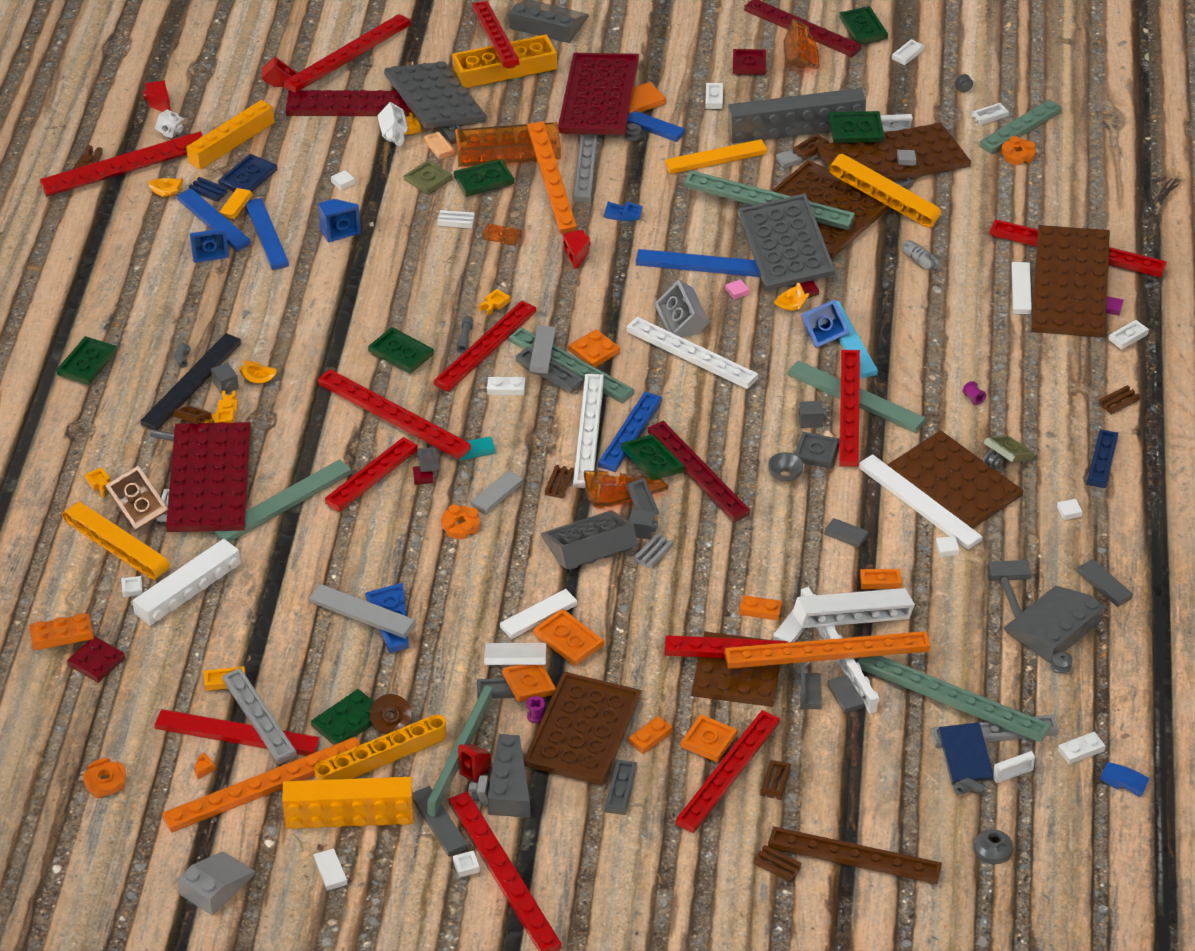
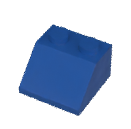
[318,199,361,243]
[189,228,229,263]
[800,299,850,347]

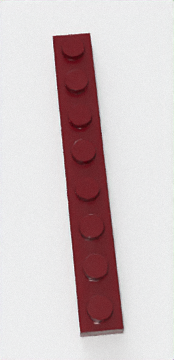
[744,0,861,57]
[648,420,750,522]

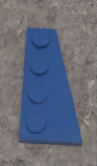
[365,583,409,653]

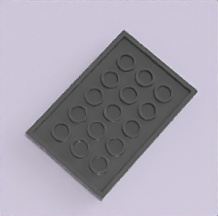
[384,61,487,129]
[737,193,835,291]

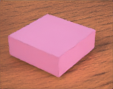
[725,279,750,300]

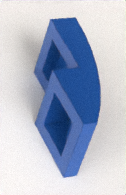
[603,201,643,221]
[1100,762,1150,797]

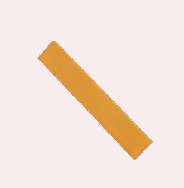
[665,139,767,174]

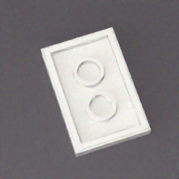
[484,643,546,665]

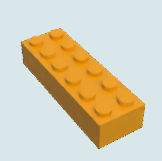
[452,34,557,88]
[282,777,414,829]

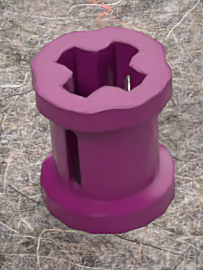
[962,381,987,405]
[526,696,545,724]

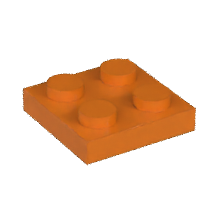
[569,329,620,367]
[502,665,556,702]
[681,714,737,763]

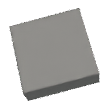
[897,150,916,166]

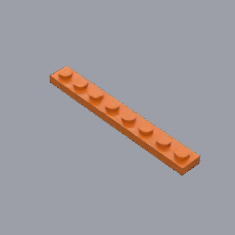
[527,121,577,234]

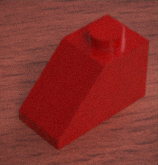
[261,56,298,87]
[143,80,171,112]
[563,229,591,269]
[458,744,491,783]

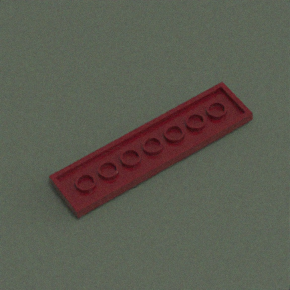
[286,90,416,117]

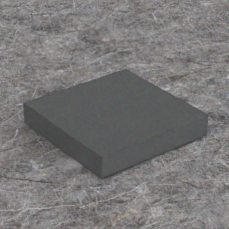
[795,432,840,469]

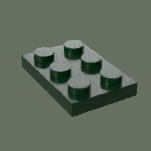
[839,6,888,44]
[828,111,885,143]
[454,158,515,197]
[368,327,434,374]
[56,336,117,385]
[621,434,685,481]
[311,689,374,745]

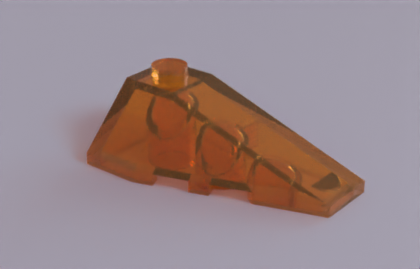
[584,470,669,509]

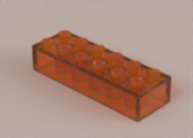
[455,122,561,167]

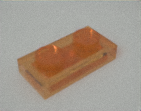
[482,223,521,246]

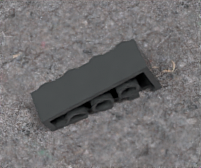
[488,734,531,818]

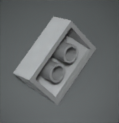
[654,280,710,337]

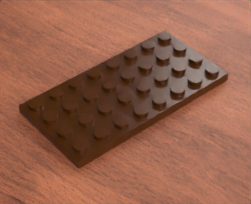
[817,123,971,190]
[1031,225,1110,337]

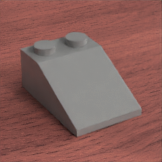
[177,851,256,916]

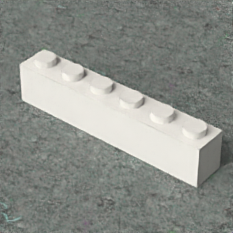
[132,539,241,626]
[793,588,915,628]

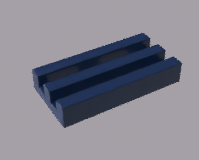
[189,177,227,202]

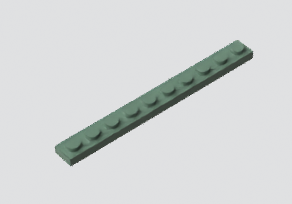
[684,170,855,230]
[858,656,1051,743]

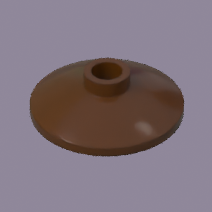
[370,694,411,735]

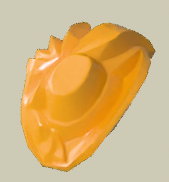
[149,177,183,197]
[774,283,809,311]
[239,361,277,383]

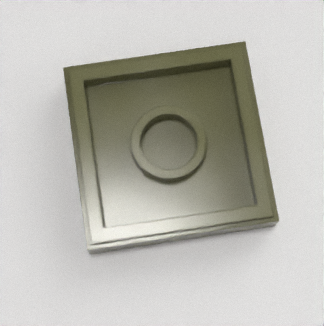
[404,160,453,195]
[984,435,1035,462]

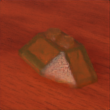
[783,18,820,69]

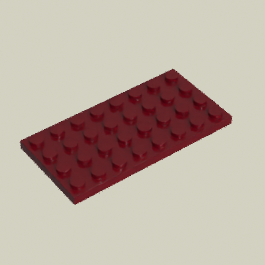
[558,53,639,135]
[166,422,251,532]

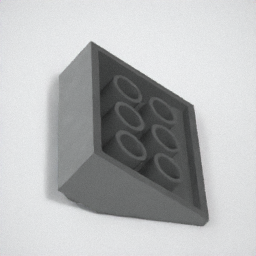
[509,0,589,43]
[541,510,638,570]
[1004,586,1105,664]

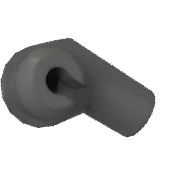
[174,343,191,368]
[953,778,985,795]

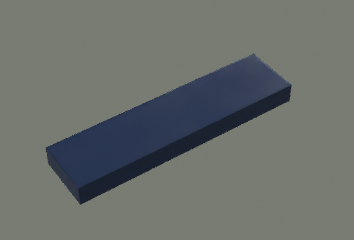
[1087,429,1119,488]

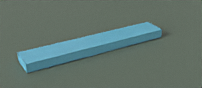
[822,301,878,379]

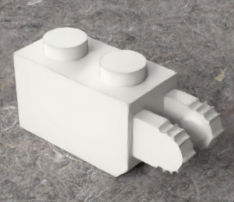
[378,102,408,147]

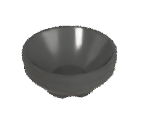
[768,452,803,482]
[974,829,1013,864]

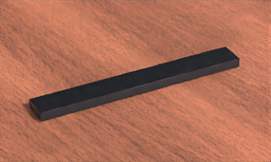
[140,333,241,430]

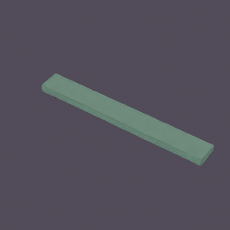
[509,327,634,404]
[788,360,925,433]
[214,459,352,542]
[427,686,492,817]

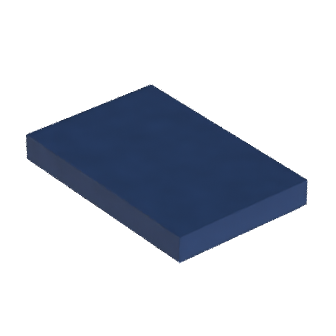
[218,153,278,192]
[938,722,994,785]

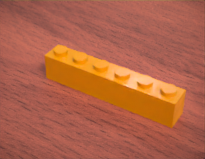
[186,100,275,170]

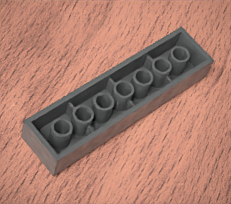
[728,88,866,144]

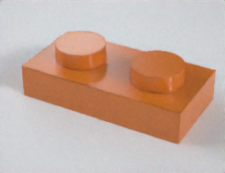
[860,569,902,589]
[739,595,782,621]
[628,716,673,754]

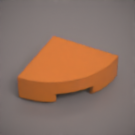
[194,752,216,779]

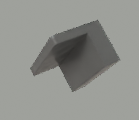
[800,663,821,709]

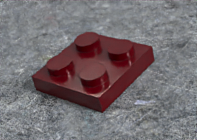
[733,49,766,75]
[67,636,125,683]

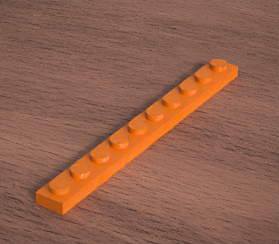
[725,631,931,669]
[162,737,361,833]

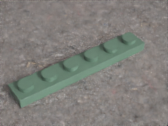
[980,99,1062,154]

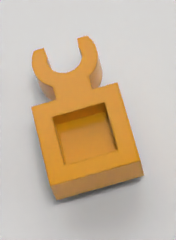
[405,113,421,135]
[479,289,510,316]
[218,390,238,417]
[202,407,236,423]
[84,467,111,497]

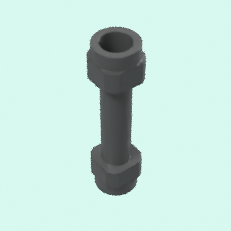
[457,316,474,353]

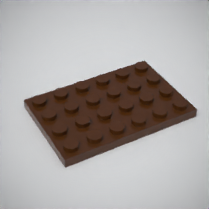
[887,430,1023,529]
[524,672,642,786]

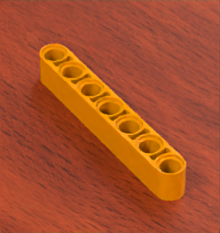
[829,154,942,228]
[62,501,170,580]
[314,714,447,780]

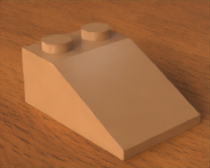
[105,465,169,531]

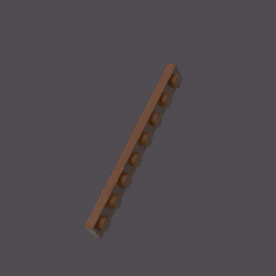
[768,826,942,884]

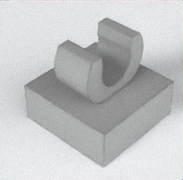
[468,776,490,806]

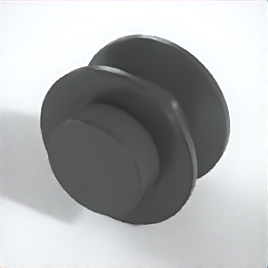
[955,74,973,93]
[624,123,641,141]
[983,450,1004,470]
[1051,651,1073,673]

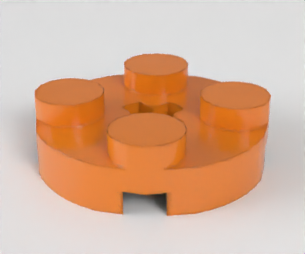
[1001,136,1036,165]
[441,504,480,539]
[83,758,126,798]

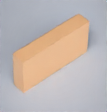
[424,132,454,160]

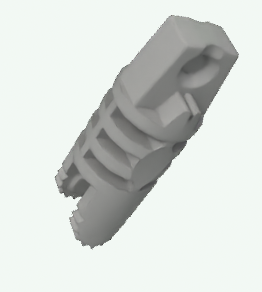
[902,240,941,270]

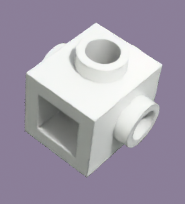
[154,109,184,138]

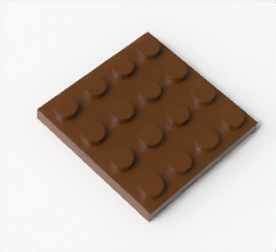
[691,631,781,707]

